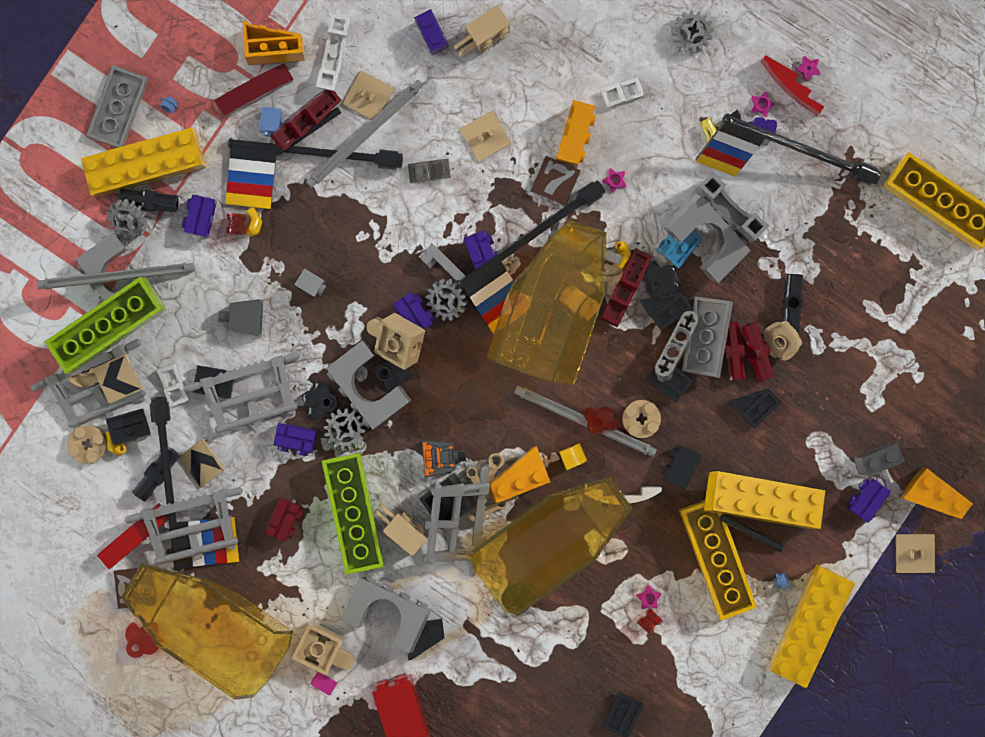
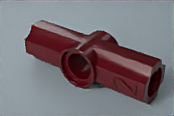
[724,322,746,381]
[741,322,774,382]

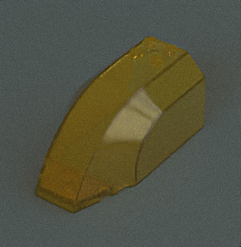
[486,221,607,386]
[465,476,633,617]
[121,564,293,700]

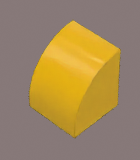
[559,443,587,470]

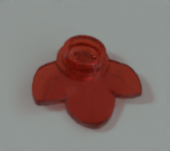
[584,407,620,434]
[125,622,161,658]

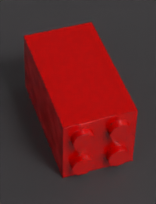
[372,673,431,737]

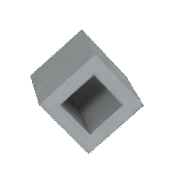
[295,268,326,297]

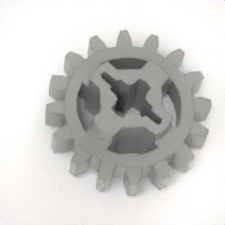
[671,10,714,53]
[106,199,149,240]
[426,279,468,321]
[324,409,366,450]

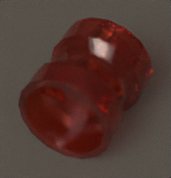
[226,214,246,235]
[637,608,663,635]

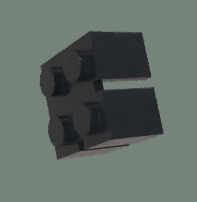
[419,473,477,530]

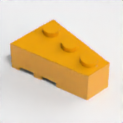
[243,21,305,65]
[556,100,596,167]
[489,446,550,503]
[898,467,973,519]

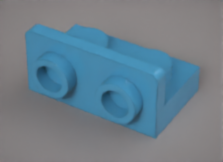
[656,230,702,269]

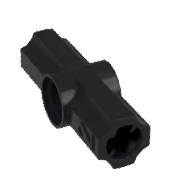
[118,189,179,212]
[782,274,803,332]
[132,446,181,502]

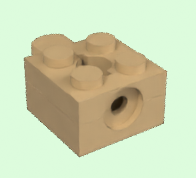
[454,5,510,57]
[367,313,425,370]
[374,503,429,557]
[292,621,355,675]

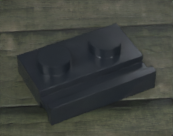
[646,359,693,403]
[192,365,235,399]
[106,408,151,446]
[602,691,644,737]

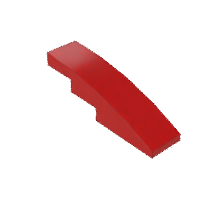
[761,55,824,116]
[97,503,168,570]

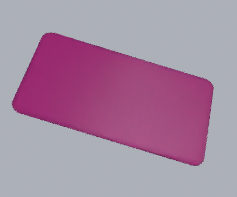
[310,672,337,695]

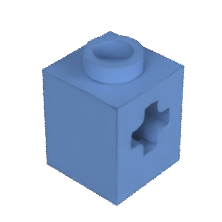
[259,107,283,137]

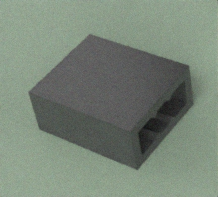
[852,442,905,476]

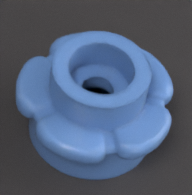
[160,96,178,114]
[774,572,790,591]

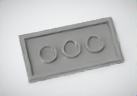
[86,65,149,148]
[682,296,733,378]

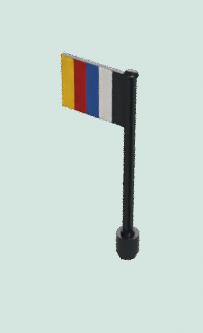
[695,113,881,185]
[225,137,403,209]
[457,180,606,334]
[149,396,240,572]

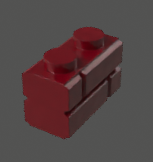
[264,496,304,542]

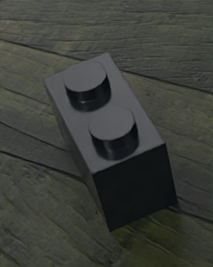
[661,445,702,490]

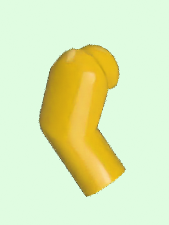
[246,207,262,237]
[615,241,632,270]
[105,431,126,456]

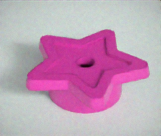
[796,56,820,81]
[751,92,775,117]
[602,168,627,193]
[637,585,661,609]

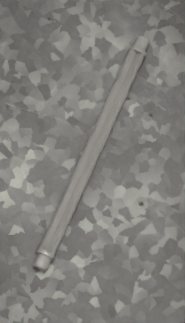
[306,80,423,188]
[37,262,194,290]
[514,385,657,457]

